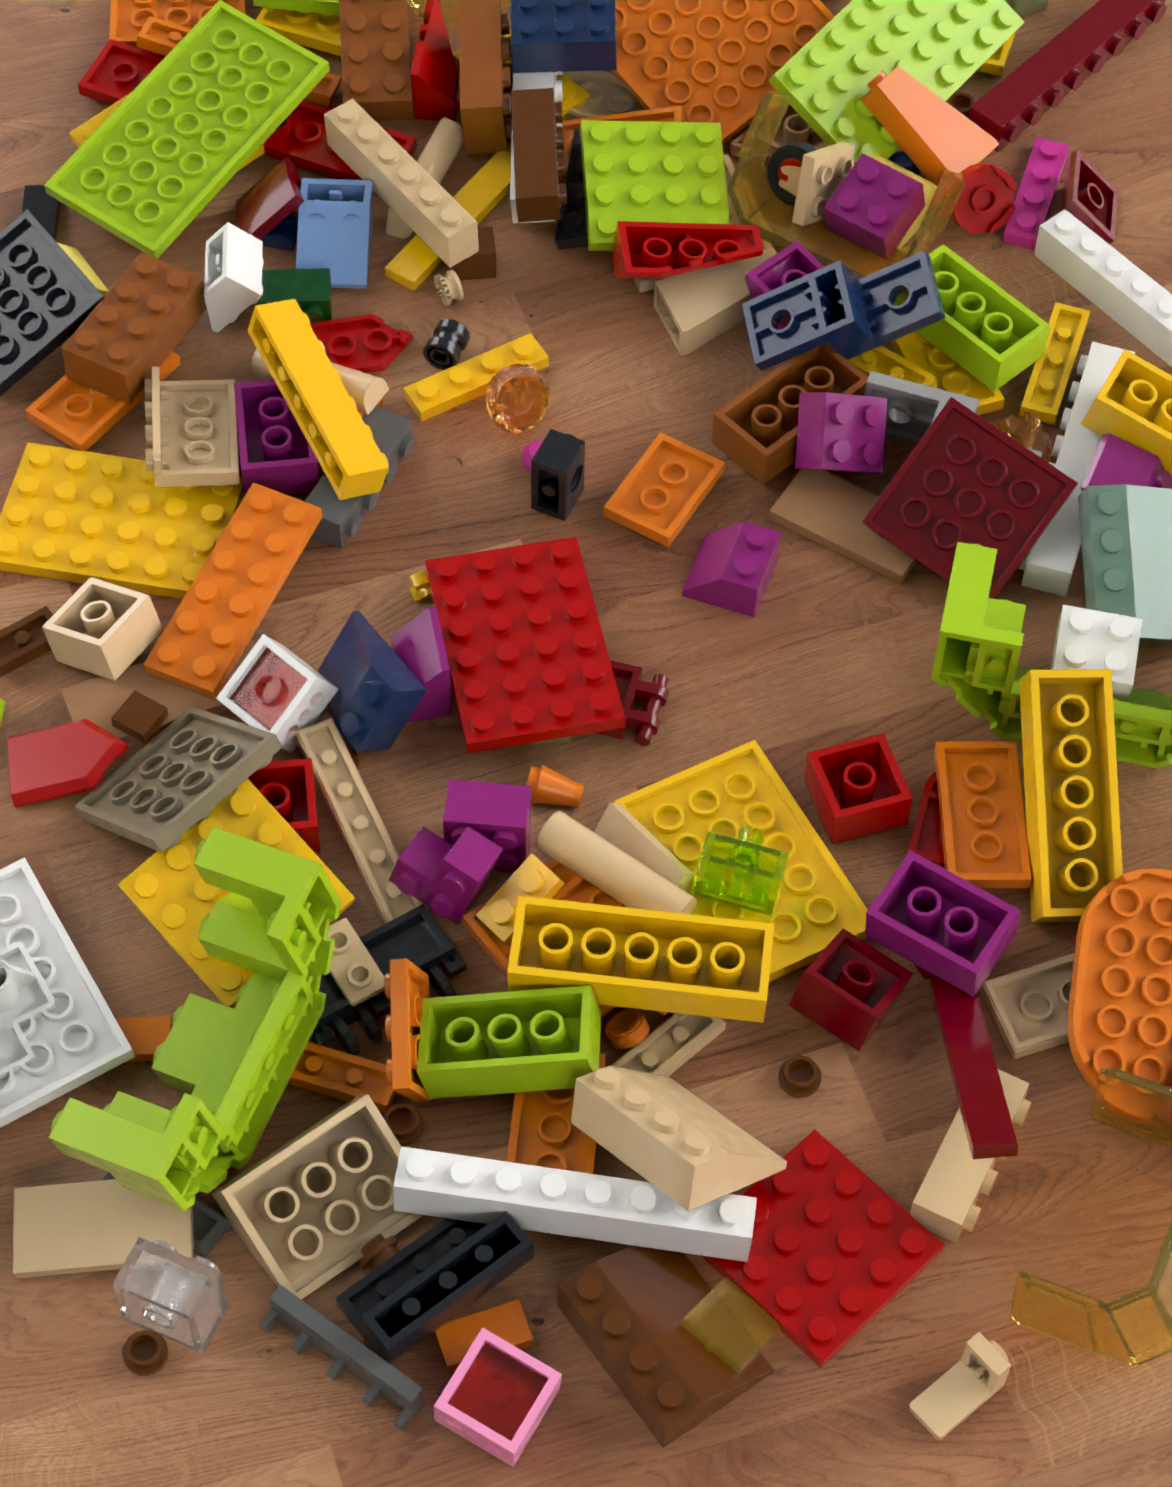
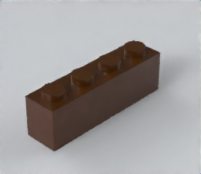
[511,88,567,222]

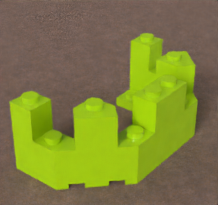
[931,542,1172,769]
[49,827,341,1212]

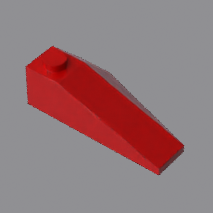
[411,0,460,121]
[611,221,764,279]

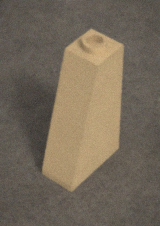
[653,247,777,356]

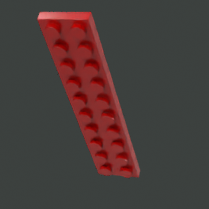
[78,39,417,180]

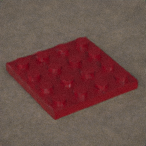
[862,397,1078,599]

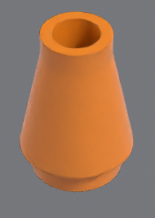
[525,764,585,808]

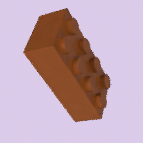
[339,0,413,121]
[459,0,513,155]
[62,252,207,405]
[711,343,869,485]

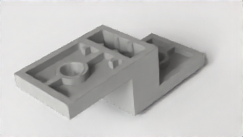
[865,371,1042,457]

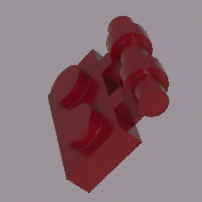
[595,660,669,746]

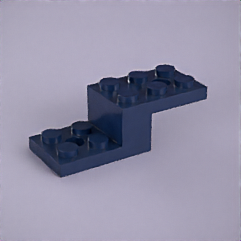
[742,250,946,371]

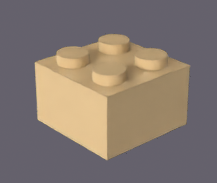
[42,577,163,681]

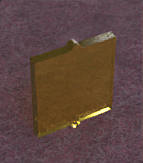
[680,1277,780,1373]

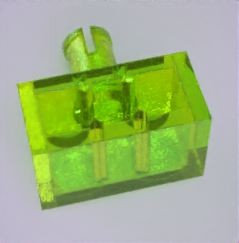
[691,826,789,916]

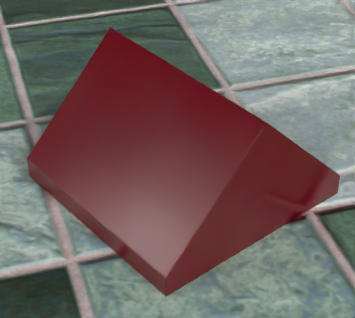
[1062,150,1118,244]

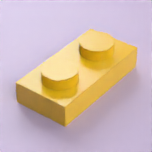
[476,853,565,945]

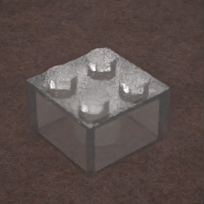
[113,1237,228,1354]

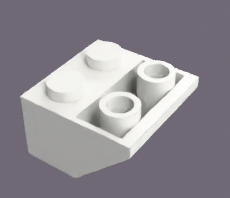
[204,222,264,333]

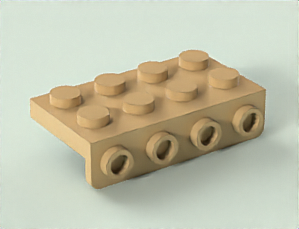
[145,366,239,487]

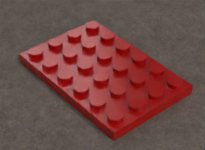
[425,536,625,754]

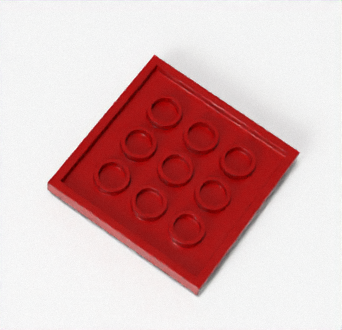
[700,1129,944,1368]

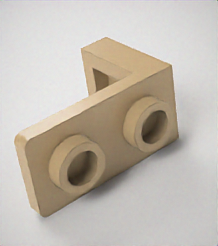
[328,917,385,1006]
[909,1332,1011,1440]

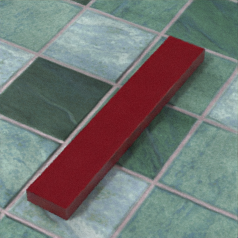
[929,975,1018,1159]

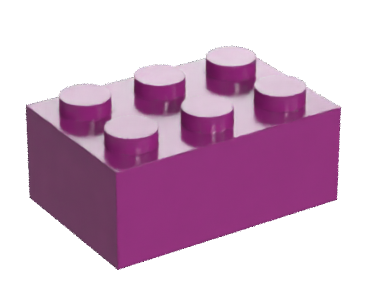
[234,379,319,495]
[865,850,1020,997]

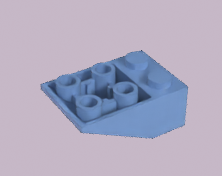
[296,178,374,289]

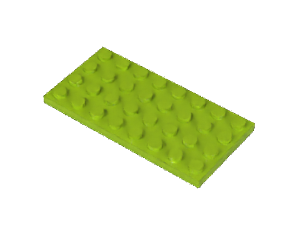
[44,0,330,259]
[768,0,1024,165]

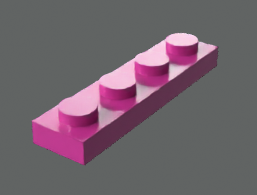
[1002,137,1070,250]

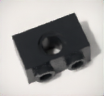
[531,429,585,521]

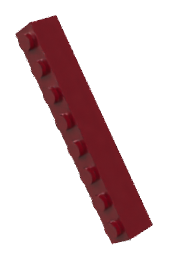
[968,0,1167,152]

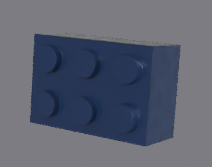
[511,0,617,73]

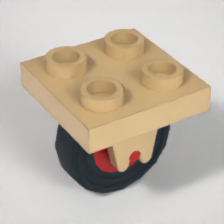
[768,141,855,226]

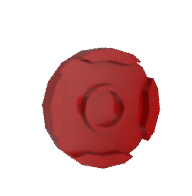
[947,162,1017,234]

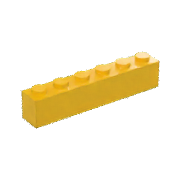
[247,299,389,500]

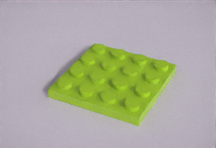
[580,120,730,251]

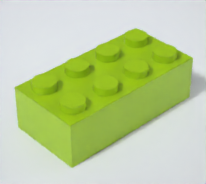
[894,244,1051,392]
[417,985,601,1099]

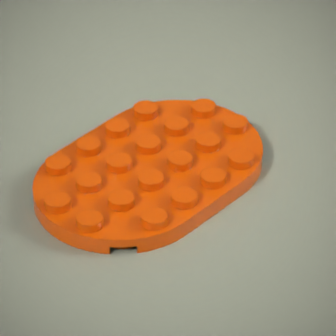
[1067,868,1172,1118]

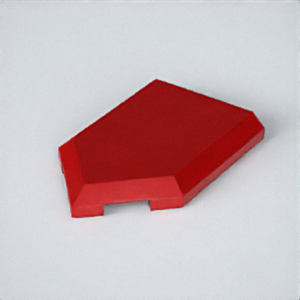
[310,314,414,374]
[7,719,129,807]

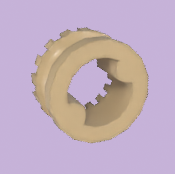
[434,270,464,306]

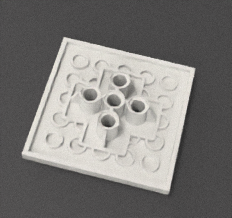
[0,857,135,1128]

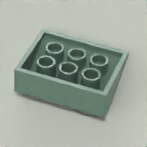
[1078,484,1172,646]

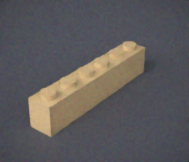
[324,99,479,267]

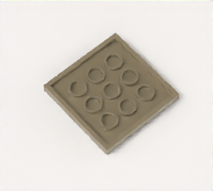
[73,706,283,853]

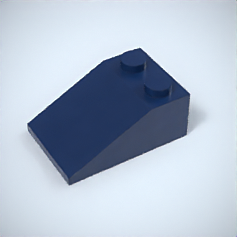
[318,611,427,752]

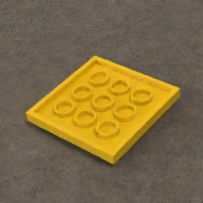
[117,778,356,1008]

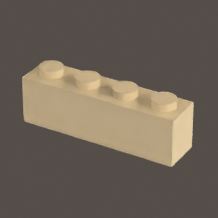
[910,1069,1032,1244]

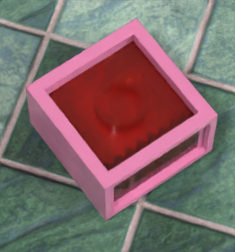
[434,1327,562,1467]

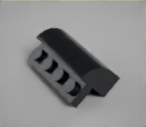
[336,1211,534,1364]

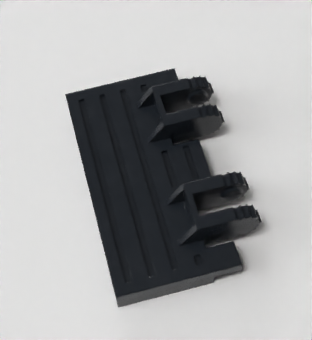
[311,904,467,1055]

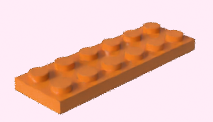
[143,482,323,700]

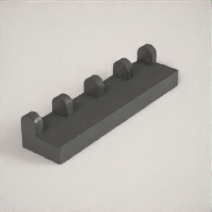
[260,1285,425,1430]

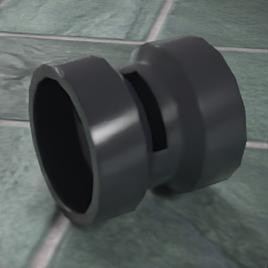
[423,319,470,370]

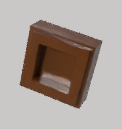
[111,690,169,743]

